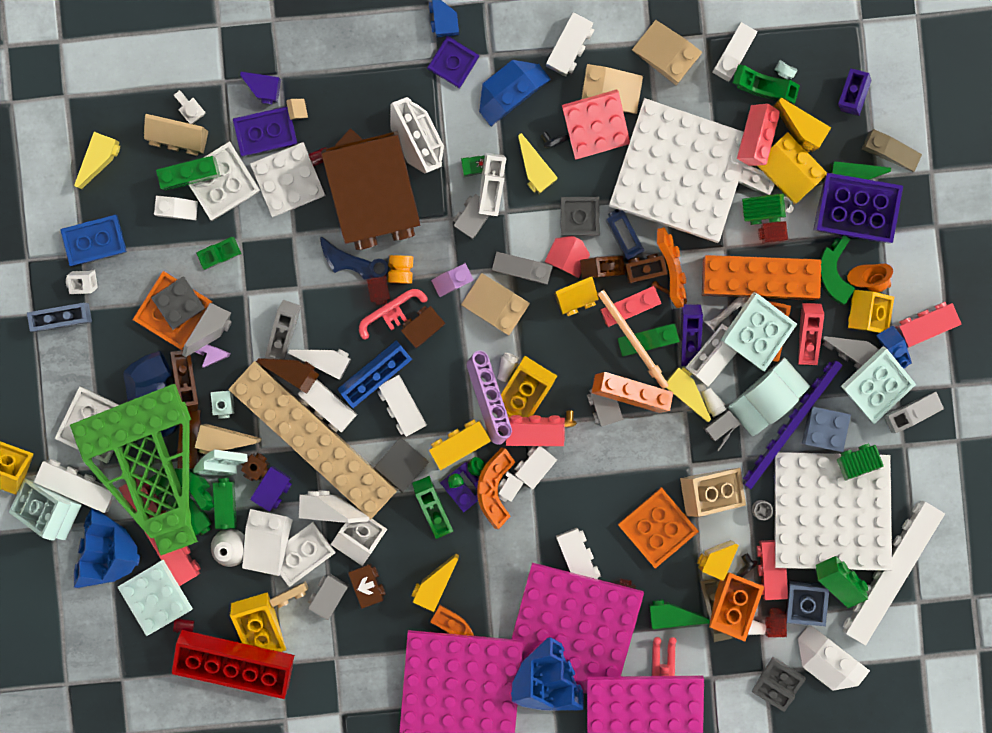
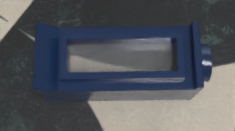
[606,209,645,261]

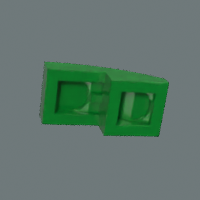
[196,237,241,270]

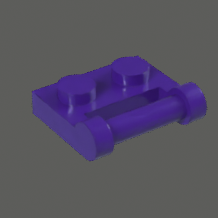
[440,461,479,512]

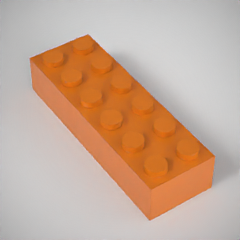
[702,255,821,300]

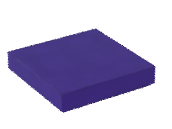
[427,36,480,89]

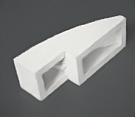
[478,153,506,216]

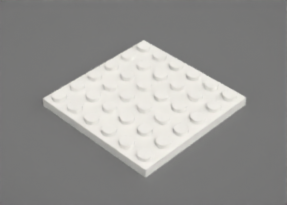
[609,98,744,243]
[774,452,892,571]

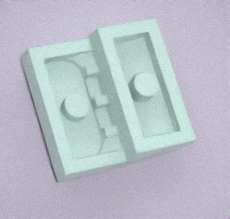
[193,450,247,477]

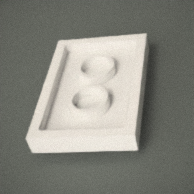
[280,522,336,587]

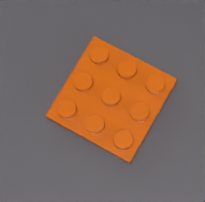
[133,271,213,350]
[618,487,699,568]

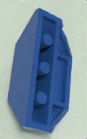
[479,60,551,127]

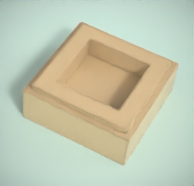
[286,99,308,120]

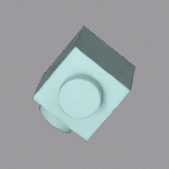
[211,391,235,419]

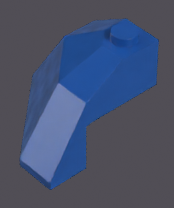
[74,508,140,588]
[511,637,583,710]

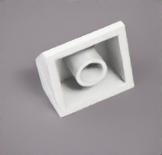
[331,512,387,566]

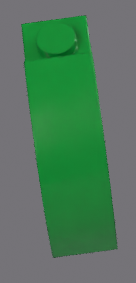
[733,64,800,104]
[819,235,855,305]
[148,468,214,511]

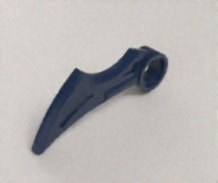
[320,237,389,279]

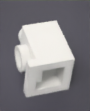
[65,270,98,294]
[498,471,524,502]

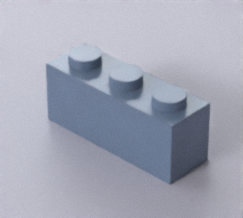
[27,303,92,332]

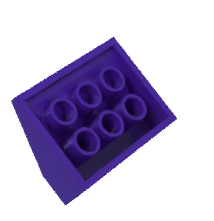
[813,173,903,244]

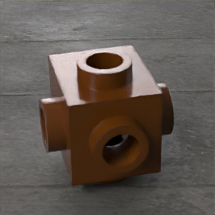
[240,452,270,481]

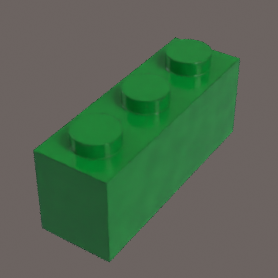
[156,156,221,191]
[816,556,868,608]

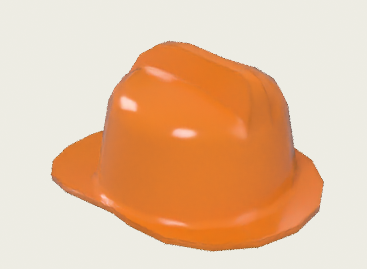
[847,264,893,293]

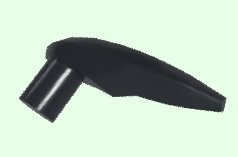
[540,132,570,148]
[736,553,758,578]

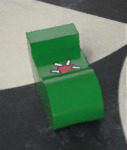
[461,155,485,177]

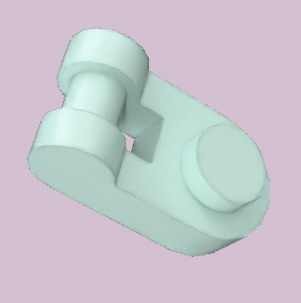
[775,60,797,79]

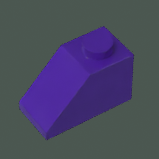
[240,72,281,105]

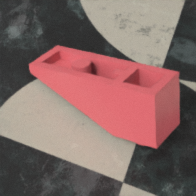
[798,303,824,365]

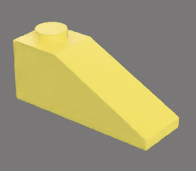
[74,132,120,189]
[518,133,558,194]
[666,367,711,422]

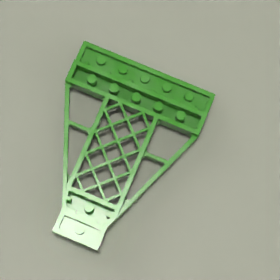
[70,384,198,556]

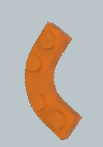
[657,227,686,308]
[477,448,515,529]
[430,605,474,636]

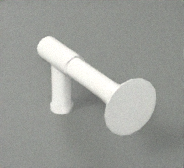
[703,297,749,334]

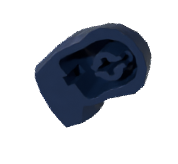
[123,351,179,437]

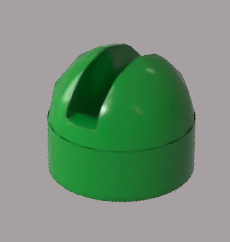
[448,473,464,489]

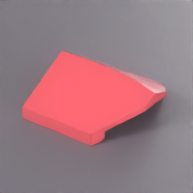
[545,236,590,278]

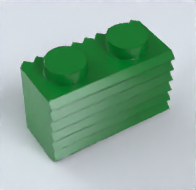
[742,194,786,225]
[837,443,884,481]

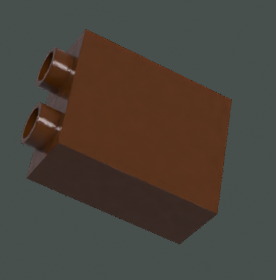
[321,131,421,250]

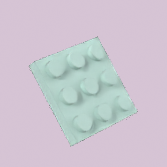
[721,292,797,372]
[841,346,916,424]
[118,560,193,636]

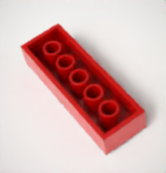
[172,630,295,699]

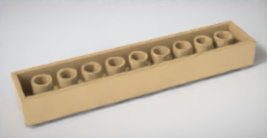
[228,361,398,520]

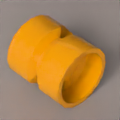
[388,255,413,284]

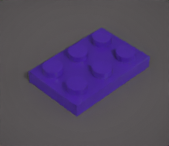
[233,106,298,157]

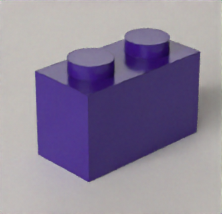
[838,68,872,116]
[250,466,292,512]

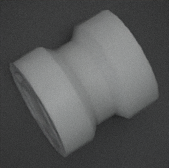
[751,500,773,520]

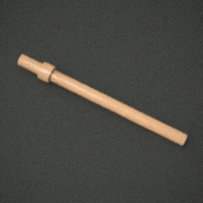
[598,290,669,389]

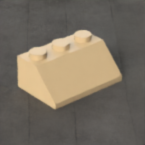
[144,114,209,156]

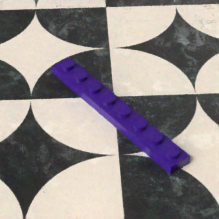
[743,361,843,489]

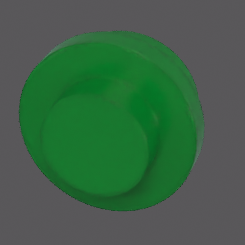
[468,457,485,476]

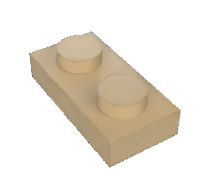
[269,581,309,608]

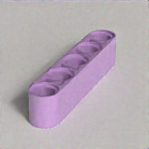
[467,351,512,444]

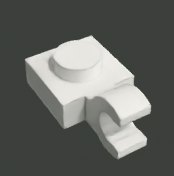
[174,90,206,124]

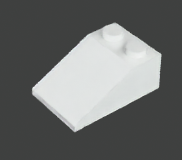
[299,490,369,523]
[242,509,293,576]

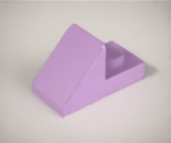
[431,263,474,297]
[195,344,231,368]

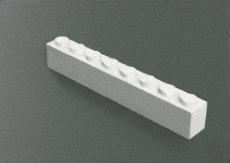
[843,500,945,646]

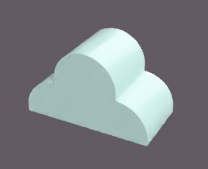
[727,357,810,436]
[9,478,82,540]

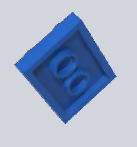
[60,215,127,267]

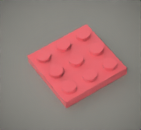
[561,89,630,160]

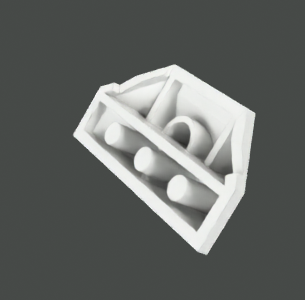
[390,97,444,173]
[797,625,870,691]

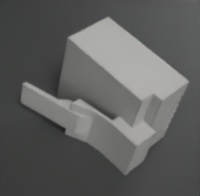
[703,410,741,451]

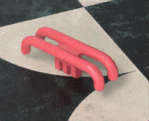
[359,289,428,340]
[652,637,677,676]

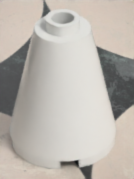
[211,528,245,567]

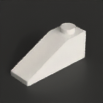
[712,22,757,82]
[288,349,351,380]

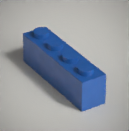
[338,340,412,408]

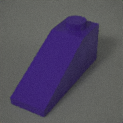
[681,304,703,366]

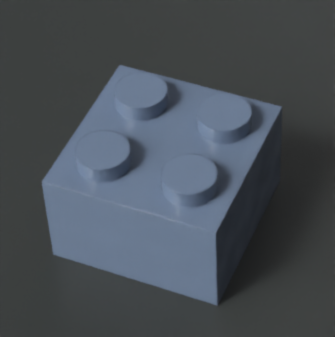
[802,407,851,452]
[786,580,829,627]

